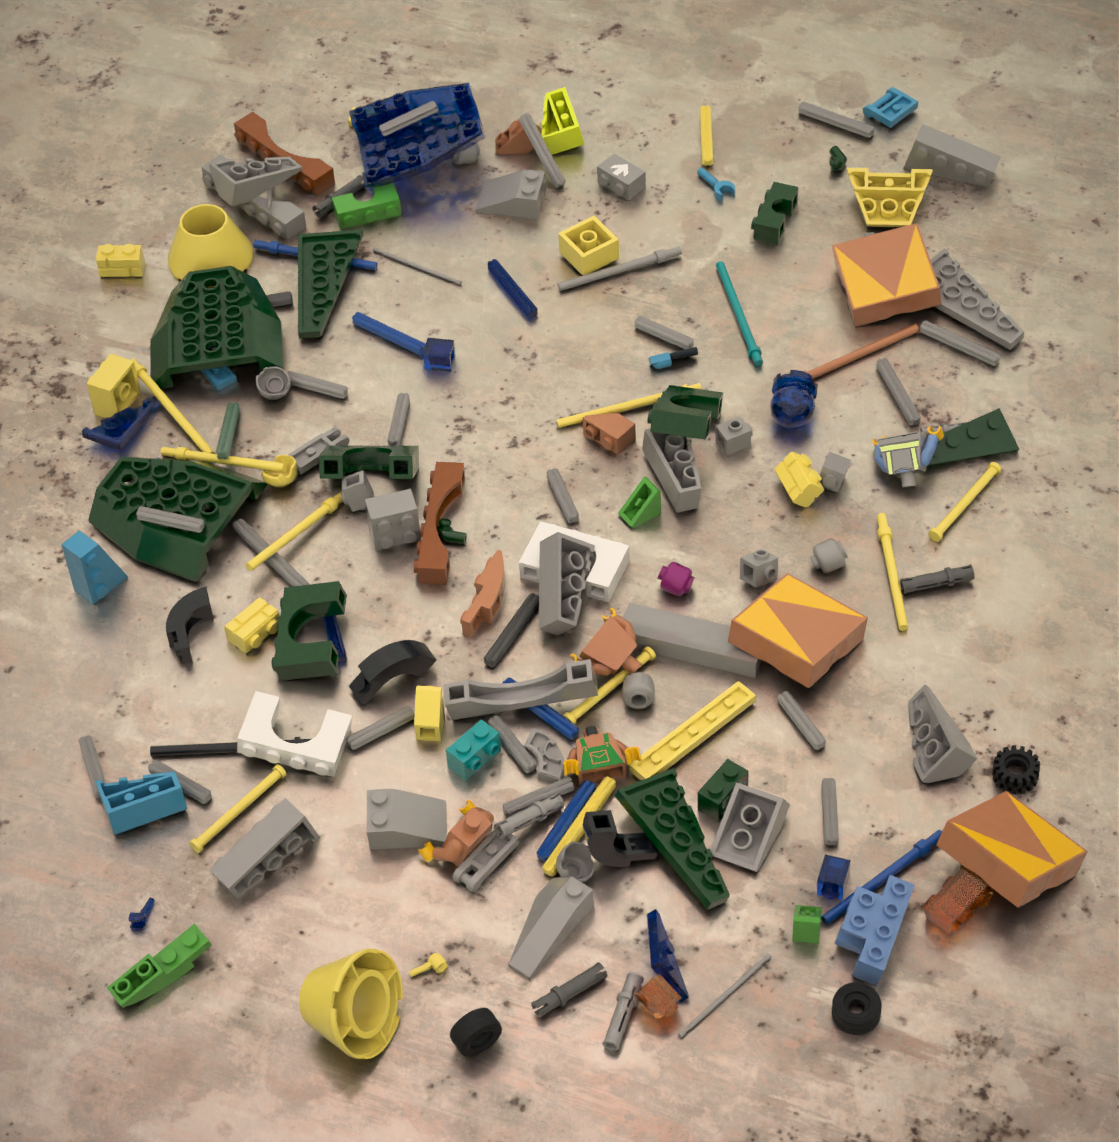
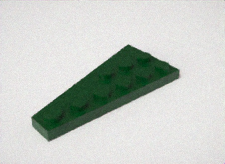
[298,229,363,339]
[615,768,730,910]

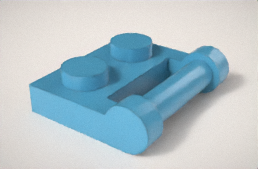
[863,87,918,128]

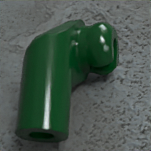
[829,146,847,171]
[437,518,467,544]

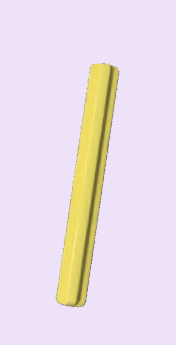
[543,776,616,877]

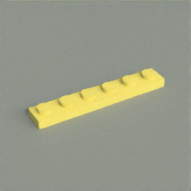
[629,681,756,780]

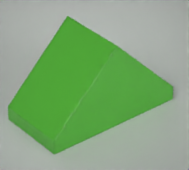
[618,476,661,528]
[792,905,822,944]

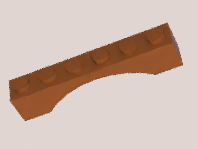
[234,111,335,196]
[414,462,465,585]

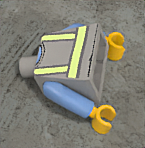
[872,426,944,488]

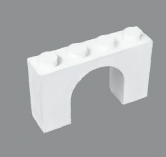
[519,521,630,602]
[237,691,352,777]

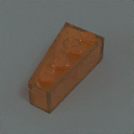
[924,864,995,938]

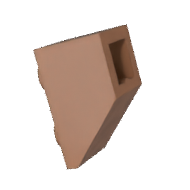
[495,119,542,155]
[583,413,636,455]

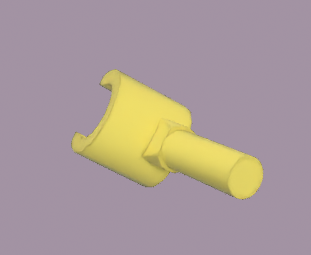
[409,953,448,977]

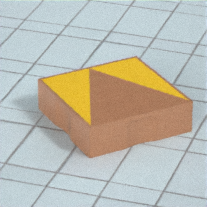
[832,223,942,327]
[728,573,868,688]
[936,791,1088,908]

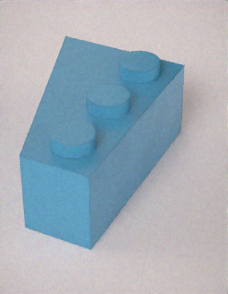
[61,530,128,604]
[95,771,187,835]

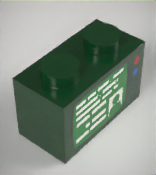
[697,759,749,823]

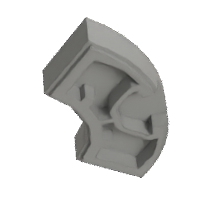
[524,727,564,783]

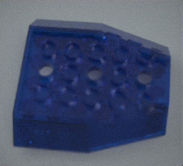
[349,82,486,191]

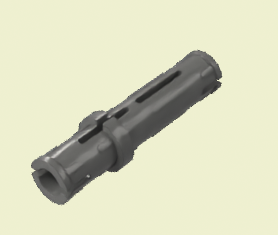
[312,175,367,218]
[900,564,975,594]
[531,962,607,1018]

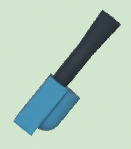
[648,347,698,369]

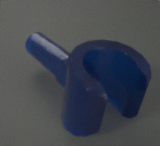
[129,897,155,929]

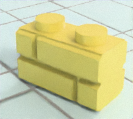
[96,244,145,277]
[775,452,824,508]
[224,597,280,654]

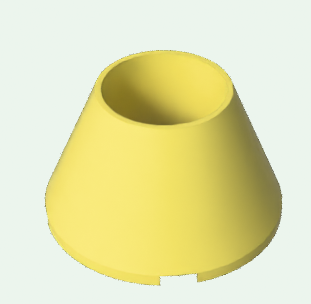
[168,204,253,288]
[299,948,403,1059]

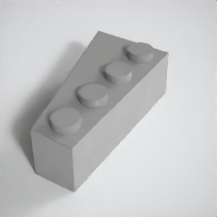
[903,124,1001,187]
[642,428,701,513]
[539,532,595,636]
[210,798,320,899]

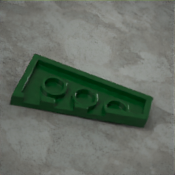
[927,408,1020,467]

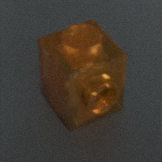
[635,974,682,1019]

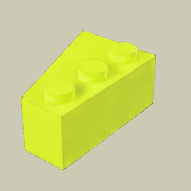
[541,87,584,155]

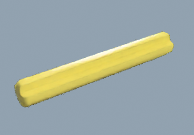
[700,105,713,166]

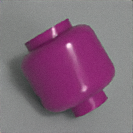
[657,562,695,597]

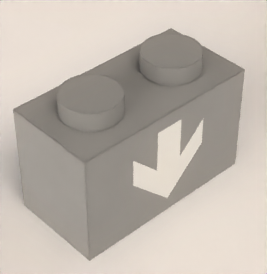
[597,154,646,201]

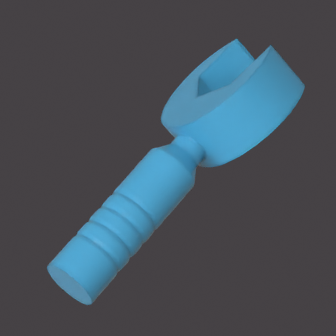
[697,167,735,201]

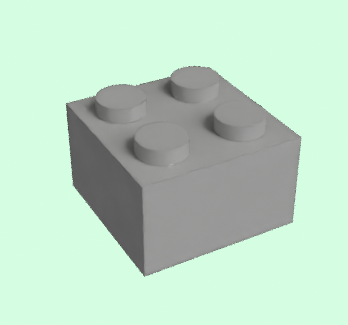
[365,489,421,551]

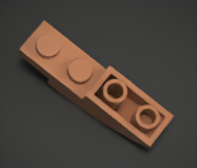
[460,549,505,638]

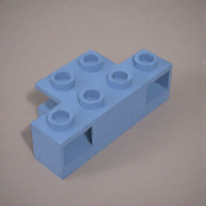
[834,875,915,986]

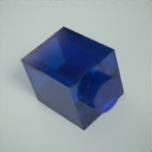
[420,338,456,372]
[817,854,851,900]

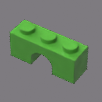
[332,183,401,230]

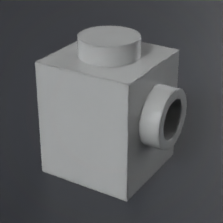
[716,416,753,456]
[820,452,851,493]
[341,471,374,512]

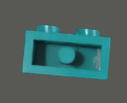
[446,720,501,781]

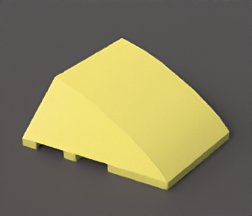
[847,168,933,227]

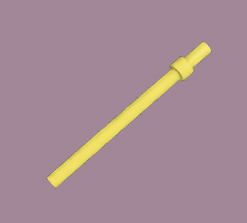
[160,447,287,472]
[245,491,343,571]
[877,513,908,631]

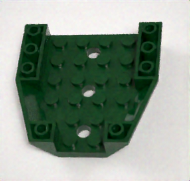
[150,266,284,389]
[88,457,268,582]

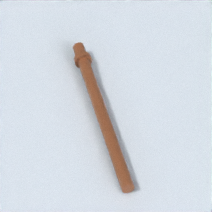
[790,324,919,388]

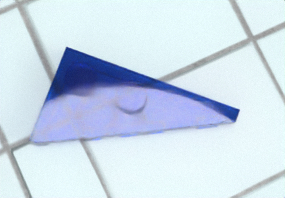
[82,396,160,451]
[647,909,689,1002]

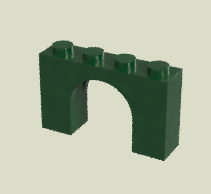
[647,385,723,440]
[319,445,419,479]
[271,581,347,681]

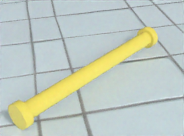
[928,462,1002,542]
[563,646,656,724]
[189,764,287,854]

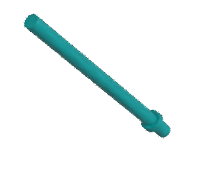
[716,261,763,367]

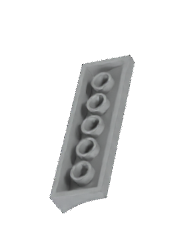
[623,602,762,678]

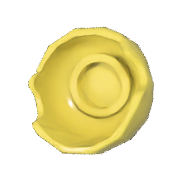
[262,455,297,487]

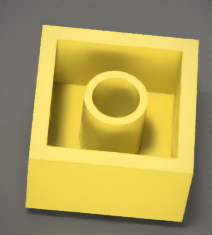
[558,216,619,275]
[87,354,141,422]

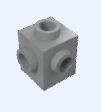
[740,549,778,588]

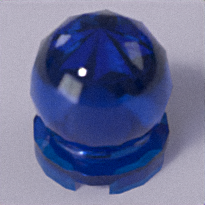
[770,370,818,429]

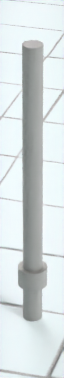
[557,246,682,291]

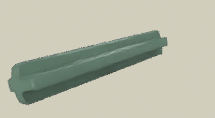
[216,402,240,460]

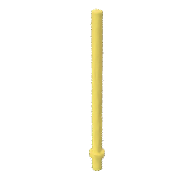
[131,359,215,454]
[556,383,702,428]

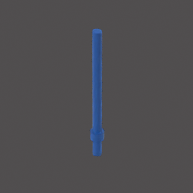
[253,240,378,271]
[821,830,942,925]

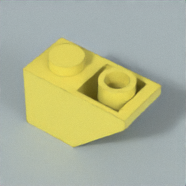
[414,686,445,742]

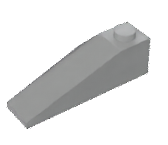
[209,157,302,206]
[908,685,977,784]
[508,876,594,980]

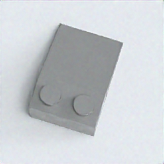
[476,170,546,219]
[711,782,790,872]
[367,789,447,850]

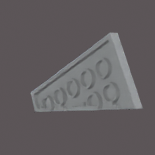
[930,248,1024,350]

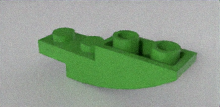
[107,923,212,1008]

